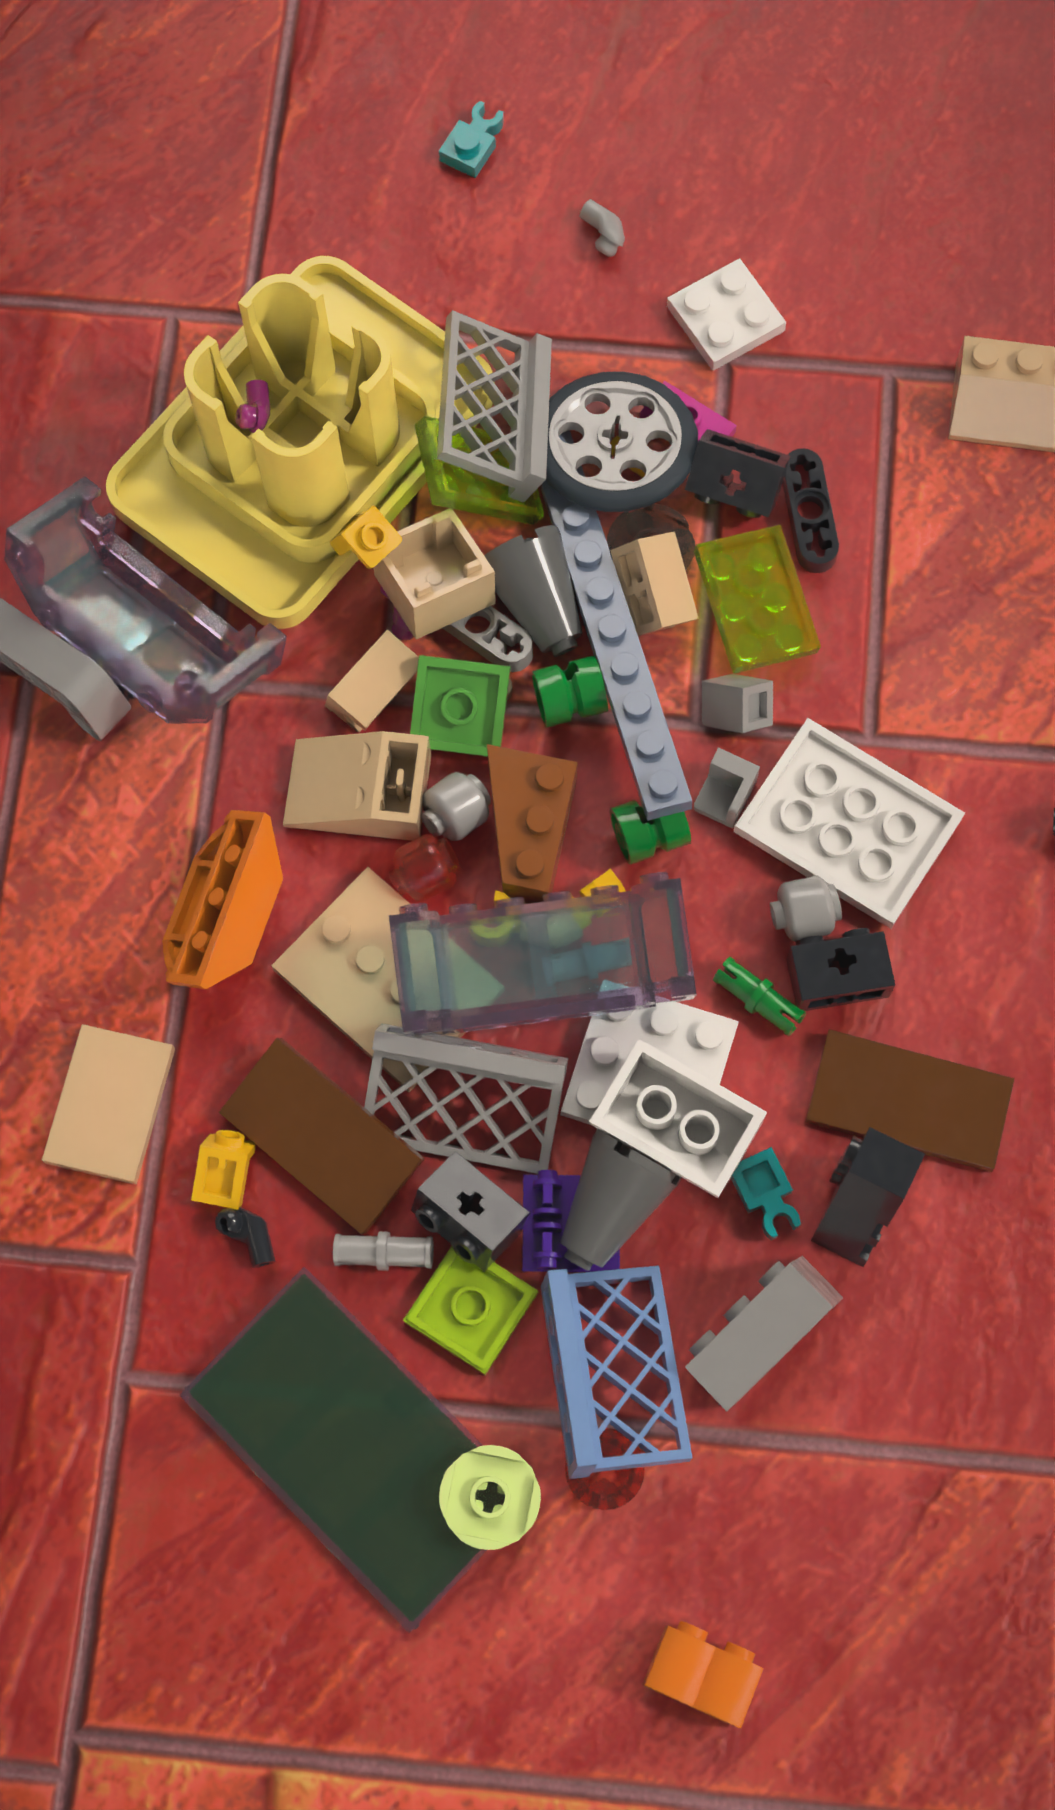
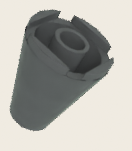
[484,525,583,657]
[560,1128,682,1271]

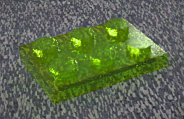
[414,416,545,525]
[693,525,821,674]

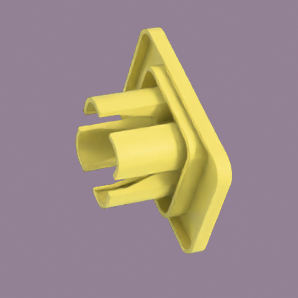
[106,256,493,629]

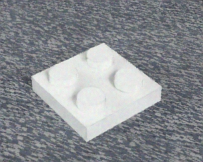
[667,258,786,371]

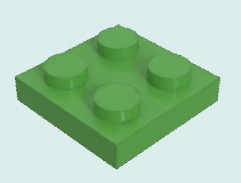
[410,655,511,756]

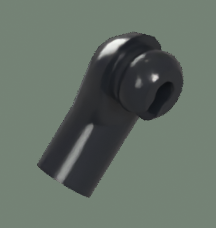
[215,1207,276,1268]

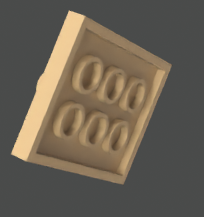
[271,867,505,1092]

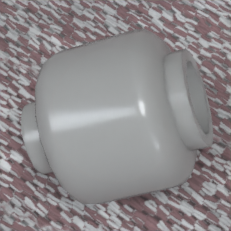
[421,772,491,841]
[770,876,842,942]

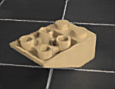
[283,731,431,841]

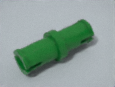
[713,957,806,1036]

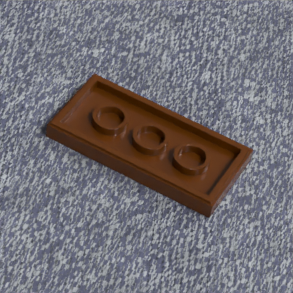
[805,1029,1015,1172]
[219,1038,425,1234]

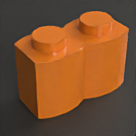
[642,1620,764,1729]

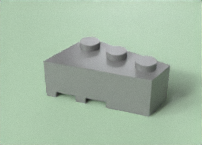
[685,1256,843,1411]

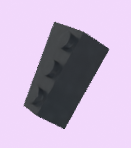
[811,1127,925,1267]

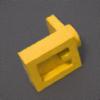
[330,505,402,569]
[191,1130,256,1210]

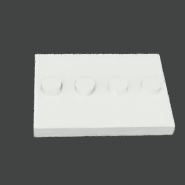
[733,718,965,929]

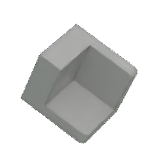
[702,674,773,733]
[693,747,760,828]

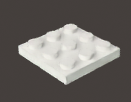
[561,980,739,1125]

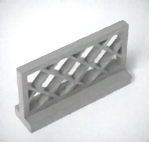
[437,310,552,503]
[364,1023,568,1174]

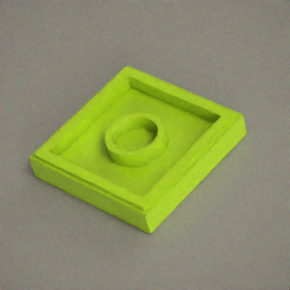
[403,1246,538,1376]

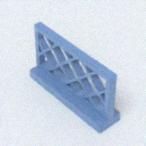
[540,1266,692,1479]

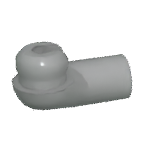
[580,199,625,257]

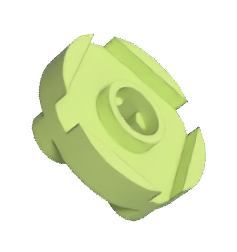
[439,1445,541,1550]

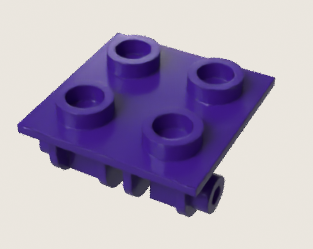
[522,1170,620,1272]

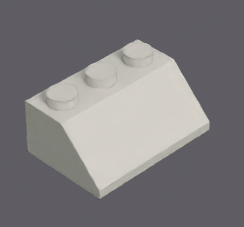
[589,1039,767,1198]

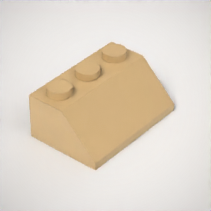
[948,336,1055,452]

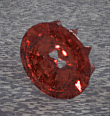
[565,1428,645,1510]

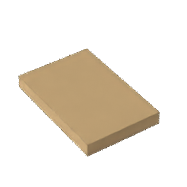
[42,1024,175,1185]

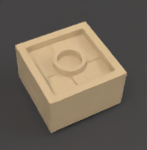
[374,507,495,640]

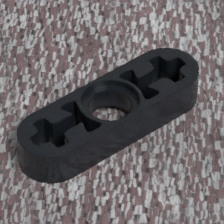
[782,448,839,573]

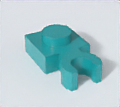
[438,101,504,178]
[731,1147,801,1240]

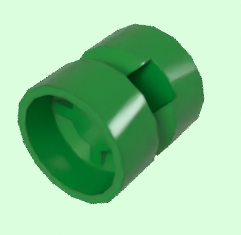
[531,656,608,728]
[609,800,691,865]

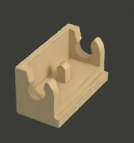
[610,531,699,636]
[325,630,419,733]

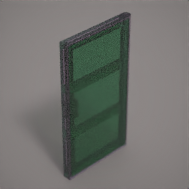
[180,1267,505,1633]

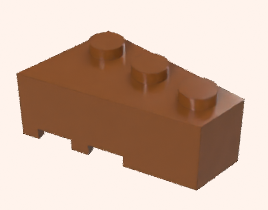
[487,744,577,906]

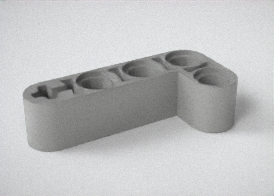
[0,598,131,741]

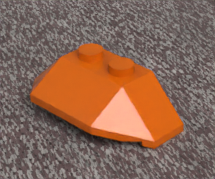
[162,810,283,989]

